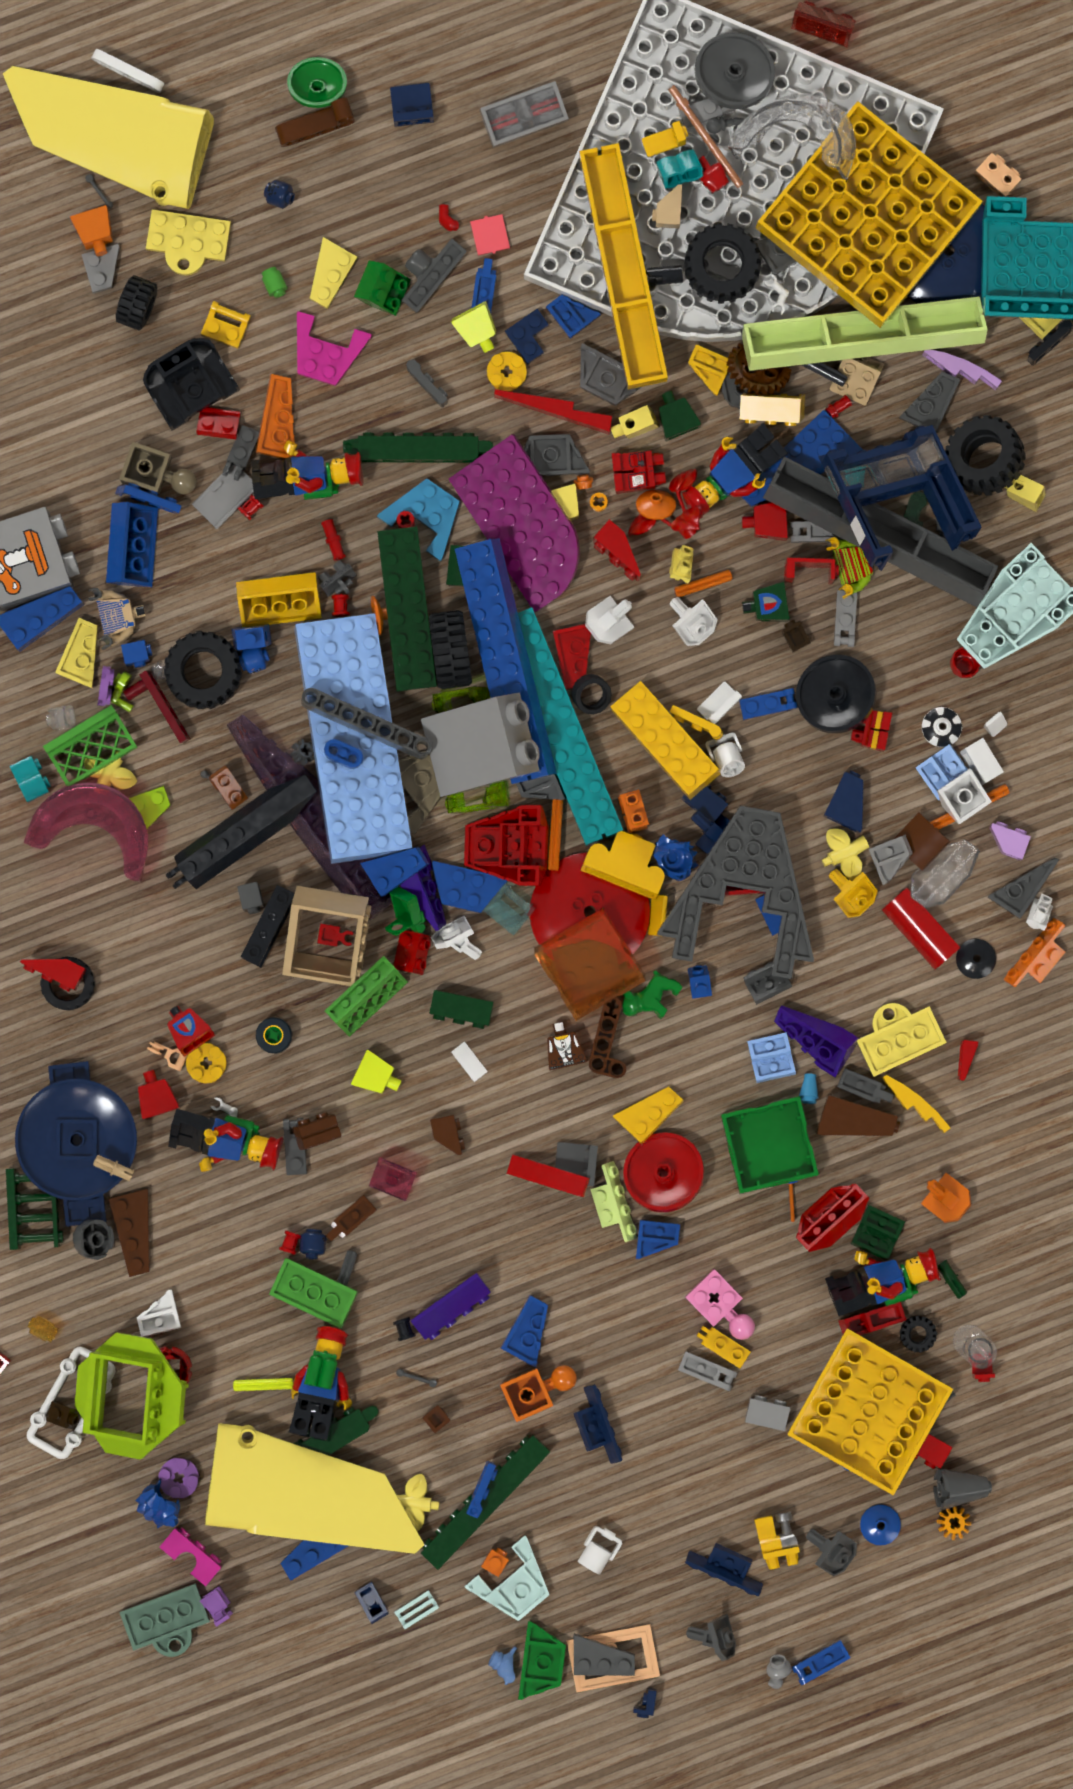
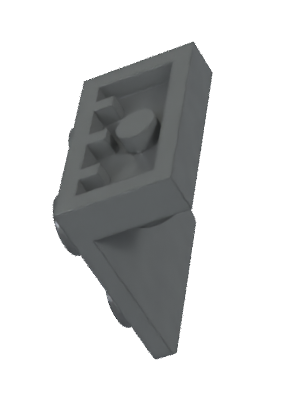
[555,1142,598,1186]

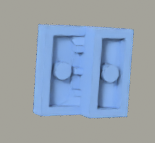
[916,744,968,801]
[747,1032,796,1083]

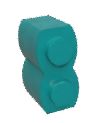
[656,150,703,188]
[10,756,51,803]

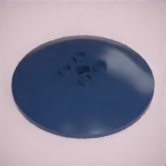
[907,204,985,304]
[15,1079,137,1201]

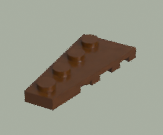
[109,1189,150,1277]

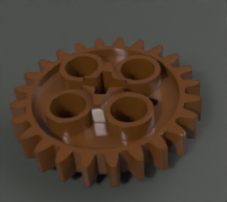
[726,342,792,396]

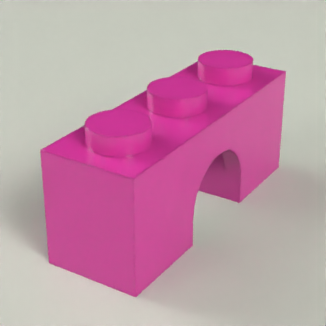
[159,1527,222,1586]

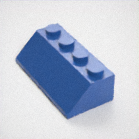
[106,502,158,587]

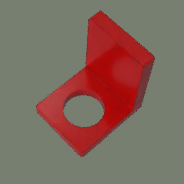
[971,1352,995,1382]

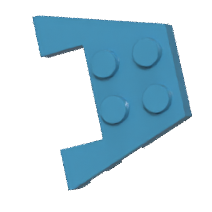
[377,479,460,562]

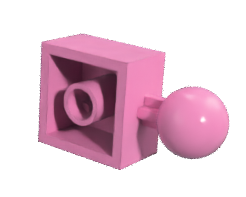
[685,1269,755,1340]

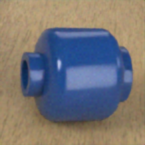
[239,648,270,674]

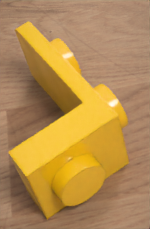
[642,121,688,157]

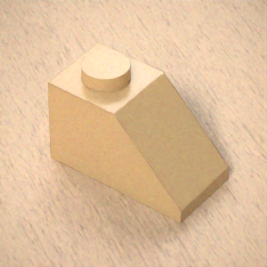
[652,185,682,229]

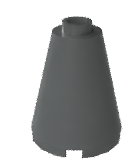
[933,1469,992,1510]

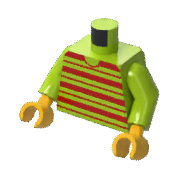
[825,537,874,599]

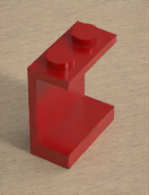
[784,558,839,584]

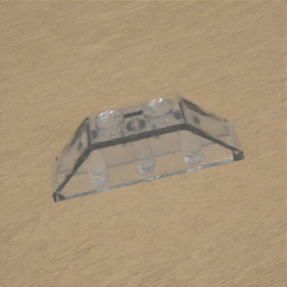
[910,839,980,908]

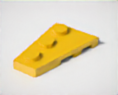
[613,1087,684,1144]

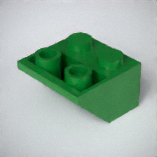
[354,260,411,316]

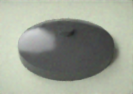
[694,33,775,109]

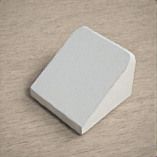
[984,712,1007,737]

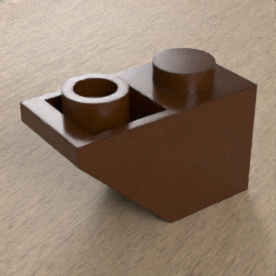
[430,1115,465,1155]

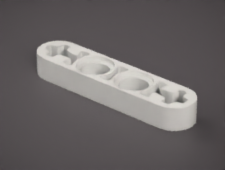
[91,49,164,93]

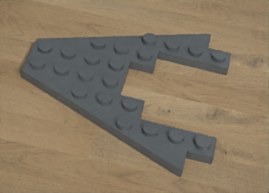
[657,806,814,979]

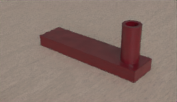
[123,670,191,743]

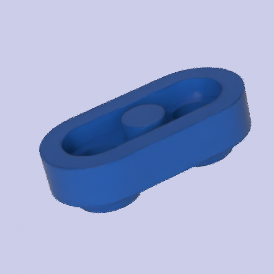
[324,739,363,769]

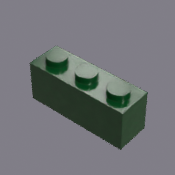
[429,990,494,1029]

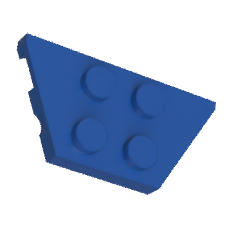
[432,861,507,913]

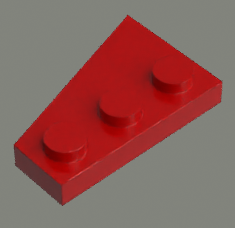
[553,624,591,690]

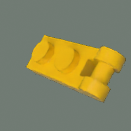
[670,705,723,740]

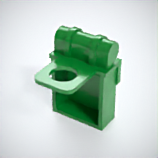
[385,887,425,936]

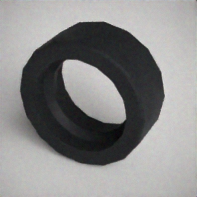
[571,674,612,715]

